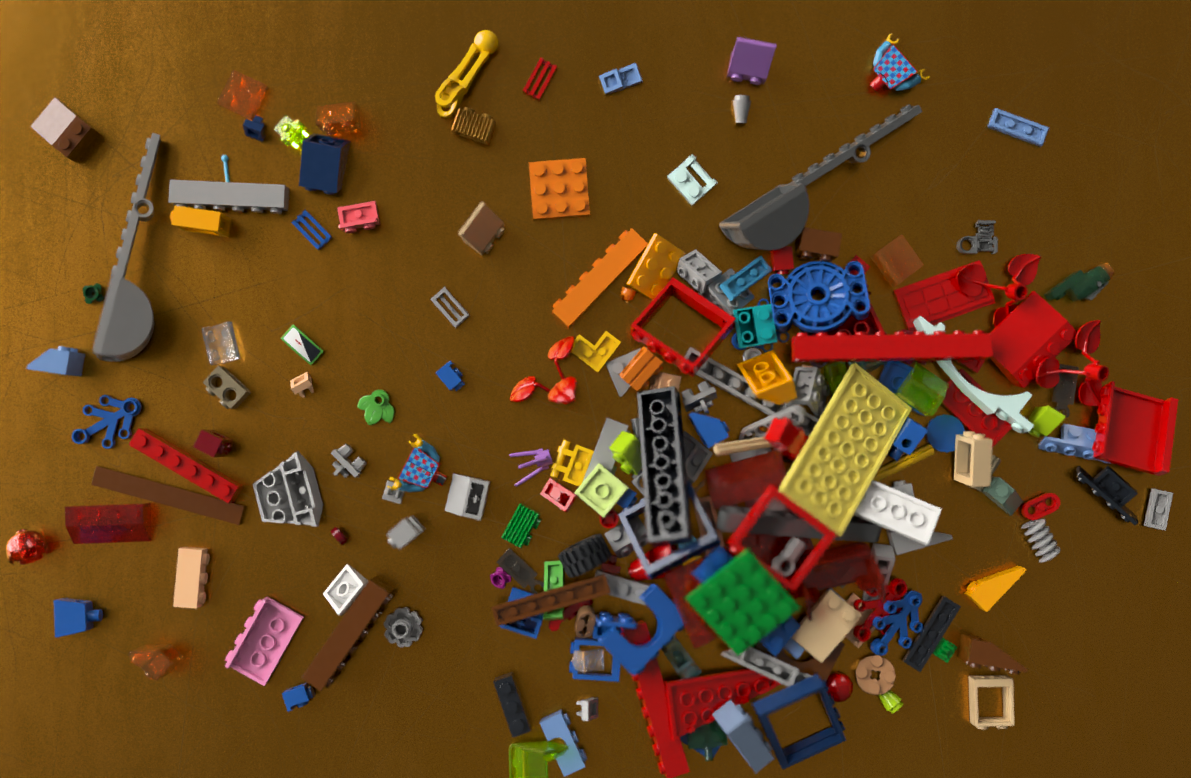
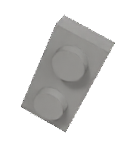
[1144,489,1173,531]

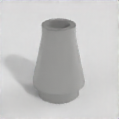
[732,95,751,123]

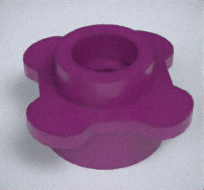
[490,567,512,589]

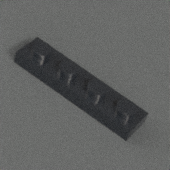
[902,596,961,672]

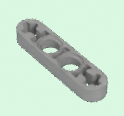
[739,405,806,440]

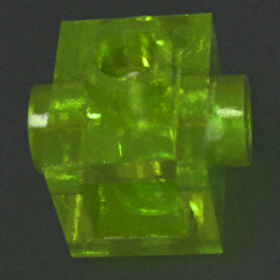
[274,115,309,149]

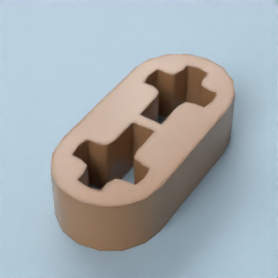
[575,605,596,638]

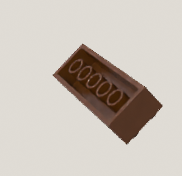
[301,576,395,691]

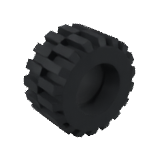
[558,534,612,578]

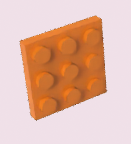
[529,158,590,220]

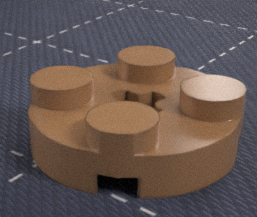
[856,655,895,695]

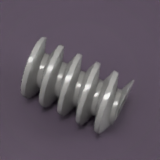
[1021,519,1061,563]

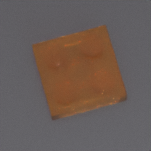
[217,70,269,121]

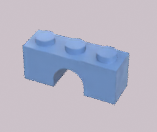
[540,709,587,777]

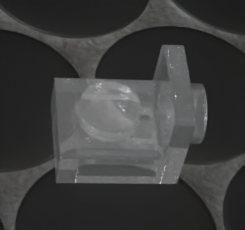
[572,649,604,672]

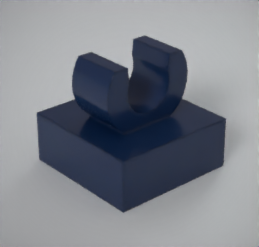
[243,116,266,142]

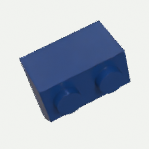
[687,412,730,448]

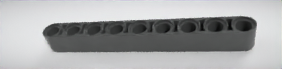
[716,506,882,542]

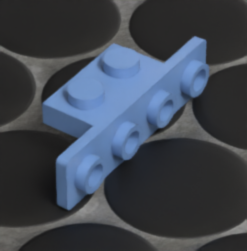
[1039,424,1109,463]

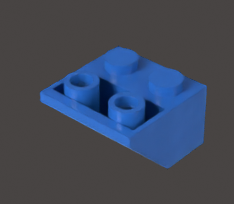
[499,587,543,639]

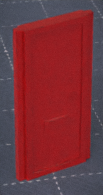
[893,260,995,332]

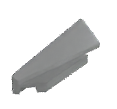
[721,647,812,686]

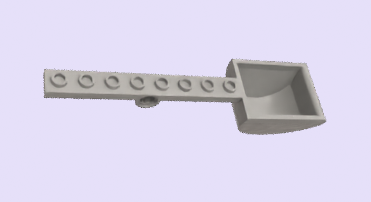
[93,133,161,362]

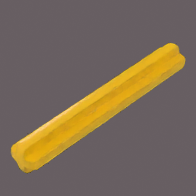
[873,444,934,482]

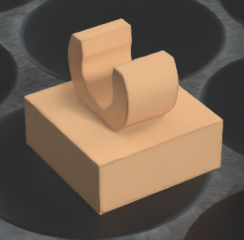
[290,372,314,398]

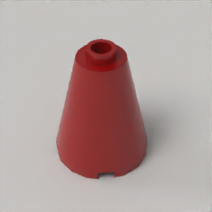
[628,545,683,581]

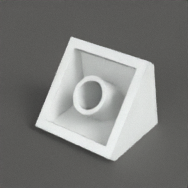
[323,564,368,616]

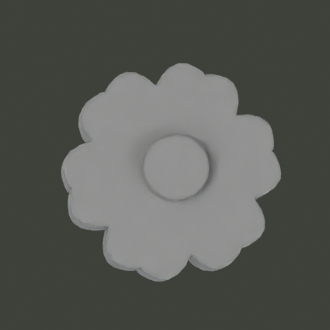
[384,607,423,647]

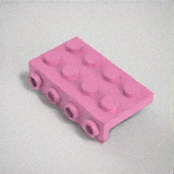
[225,596,304,686]

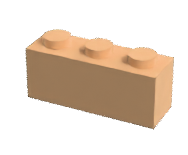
[173,547,210,609]

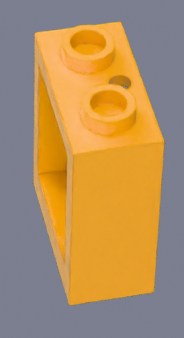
[170,205,232,237]

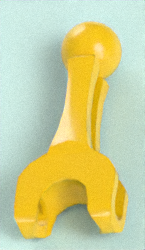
[435,30,498,118]

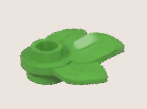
[357,389,394,425]

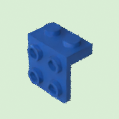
[592,612,637,639]

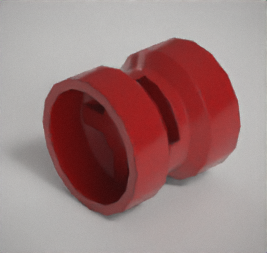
[599,509,619,528]

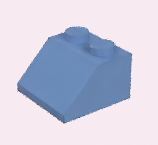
[27,346,85,376]

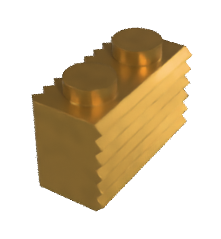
[451,107,496,145]

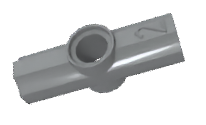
[771,536,807,581]

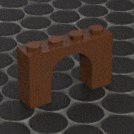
[752,615,845,681]

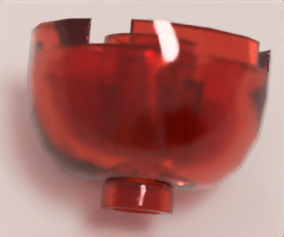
[6,529,49,565]

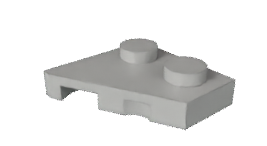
[605,348,641,397]

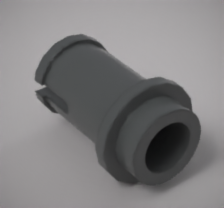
[631,418,641,442]

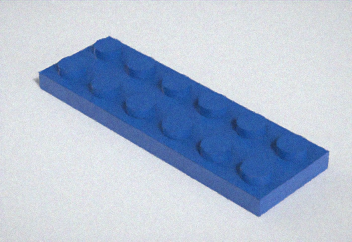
[692,545,800,655]

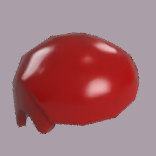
[826,672,853,702]

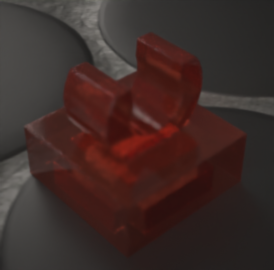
[600,555,621,575]

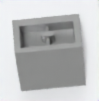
[445,473,491,520]

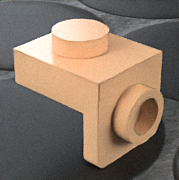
[649,372,681,392]

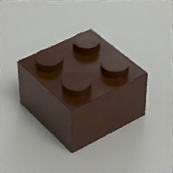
[794,227,842,262]

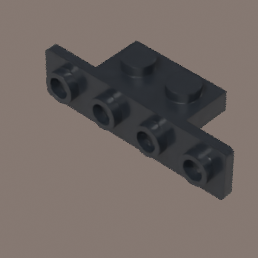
[1076,466,1138,525]

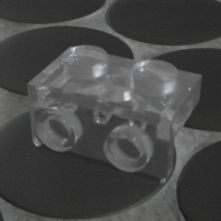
[202,322,241,365]

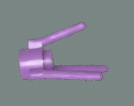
[509,448,553,487]

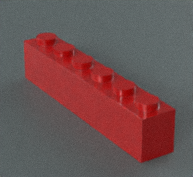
[129,428,244,504]

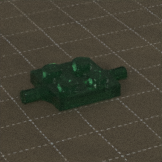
[687,720,728,761]

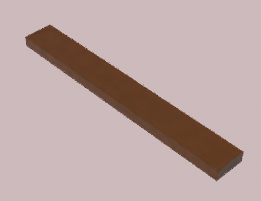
[91,466,246,525]

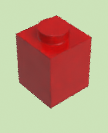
[770,246,794,275]

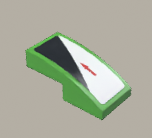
[281,324,323,365]

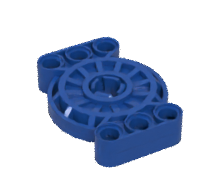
[768,261,870,333]

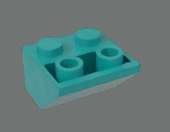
[733,304,778,348]

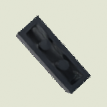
[493,671,532,738]

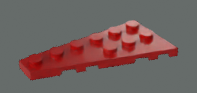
[665,668,781,742]

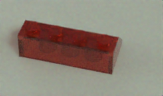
[705,449,787,510]
[65,503,152,544]

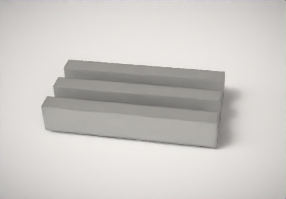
[430,287,470,328]

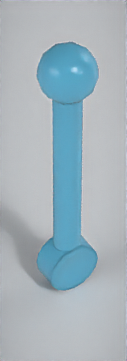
[221,155,230,182]

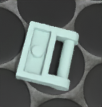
[667,154,718,206]

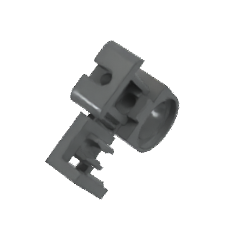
[957,220,998,255]

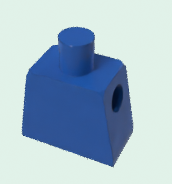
[888,417,928,461]
[54,598,103,637]

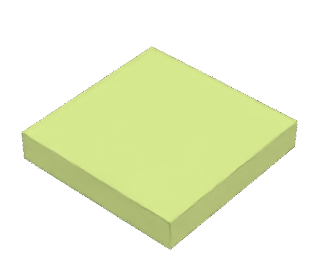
[574,463,629,517]

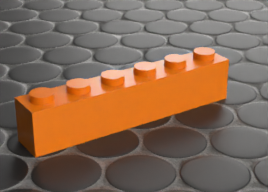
[552,228,648,328]

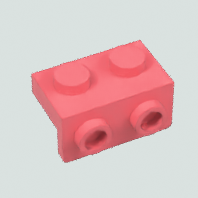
[337,201,380,233]

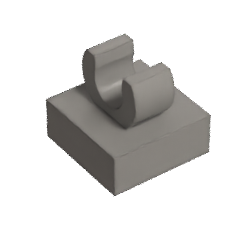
[382,480,405,504]
[576,697,598,721]

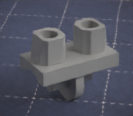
[682,381,717,415]
[331,444,367,478]

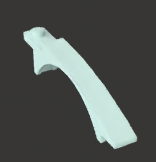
[913,316,1034,433]

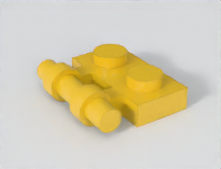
[550,440,594,486]

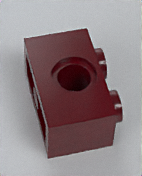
[193,429,233,457]

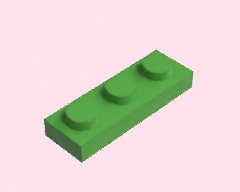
[543,561,565,620]

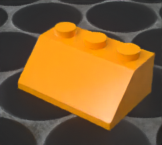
[737,350,798,405]

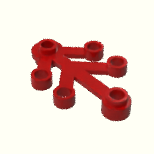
[853,578,908,642]

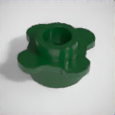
[83,283,104,304]

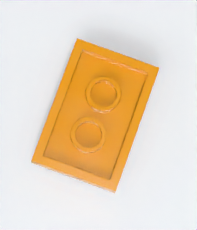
[626,233,685,300]

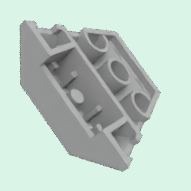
[252,451,323,527]

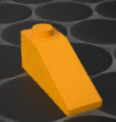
[964,566,1027,612]

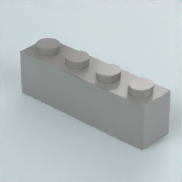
[582,418,631,483]

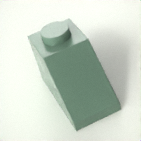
[982,477,1023,516]

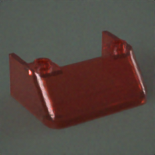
[794,542,886,621]

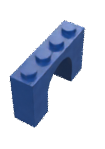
[598,584,689,676]

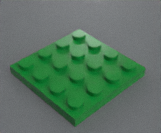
[686,548,800,656]

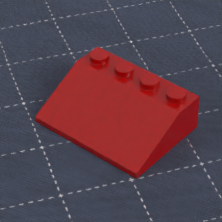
[990,291,1077,388]

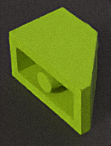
[1028,406,1066,438]

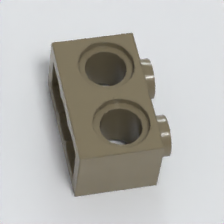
[203,366,252,409]

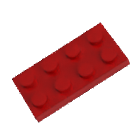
[935,368,1012,448]

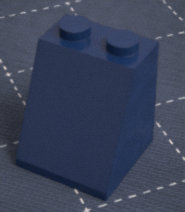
[299,134,351,194]

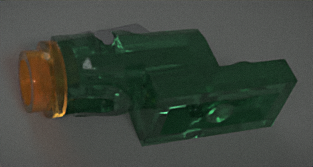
[1044,263,1115,301]

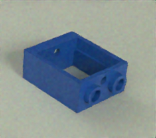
[569,637,620,682]

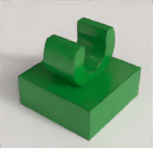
[932,637,957,663]

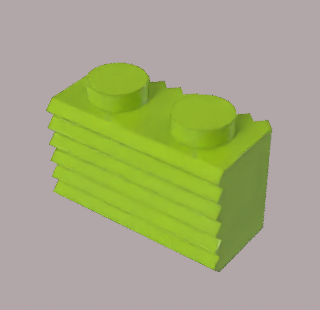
[609,431,643,475]

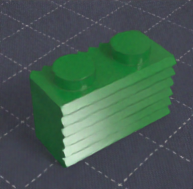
[501,503,542,549]

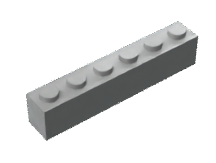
[168,180,289,214]

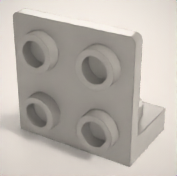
[699,268,754,316]
[789,367,830,419]

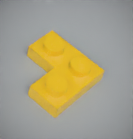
[571,331,621,373]

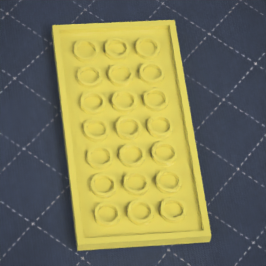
[779,363,912,537]

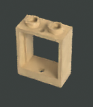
[954,431,992,487]
[968,675,1015,729]

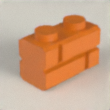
[619,346,663,392]

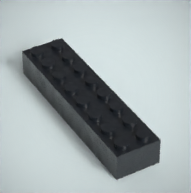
[637,386,693,547]

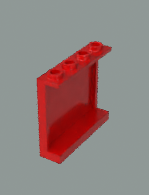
[1092,381,1178,476]

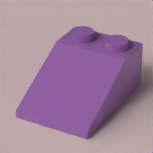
[727,37,776,85]

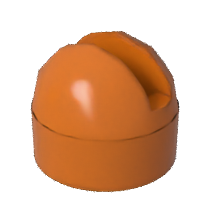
[620,286,636,302]

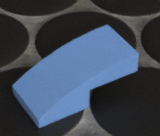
[599,63,643,94]

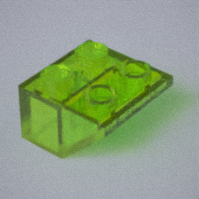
[895,363,949,417]

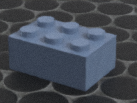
[712,700,774,773]

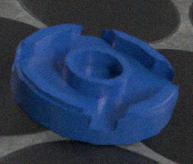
[925,414,965,453]

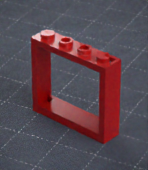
[631,277,736,377]
[727,484,837,592]

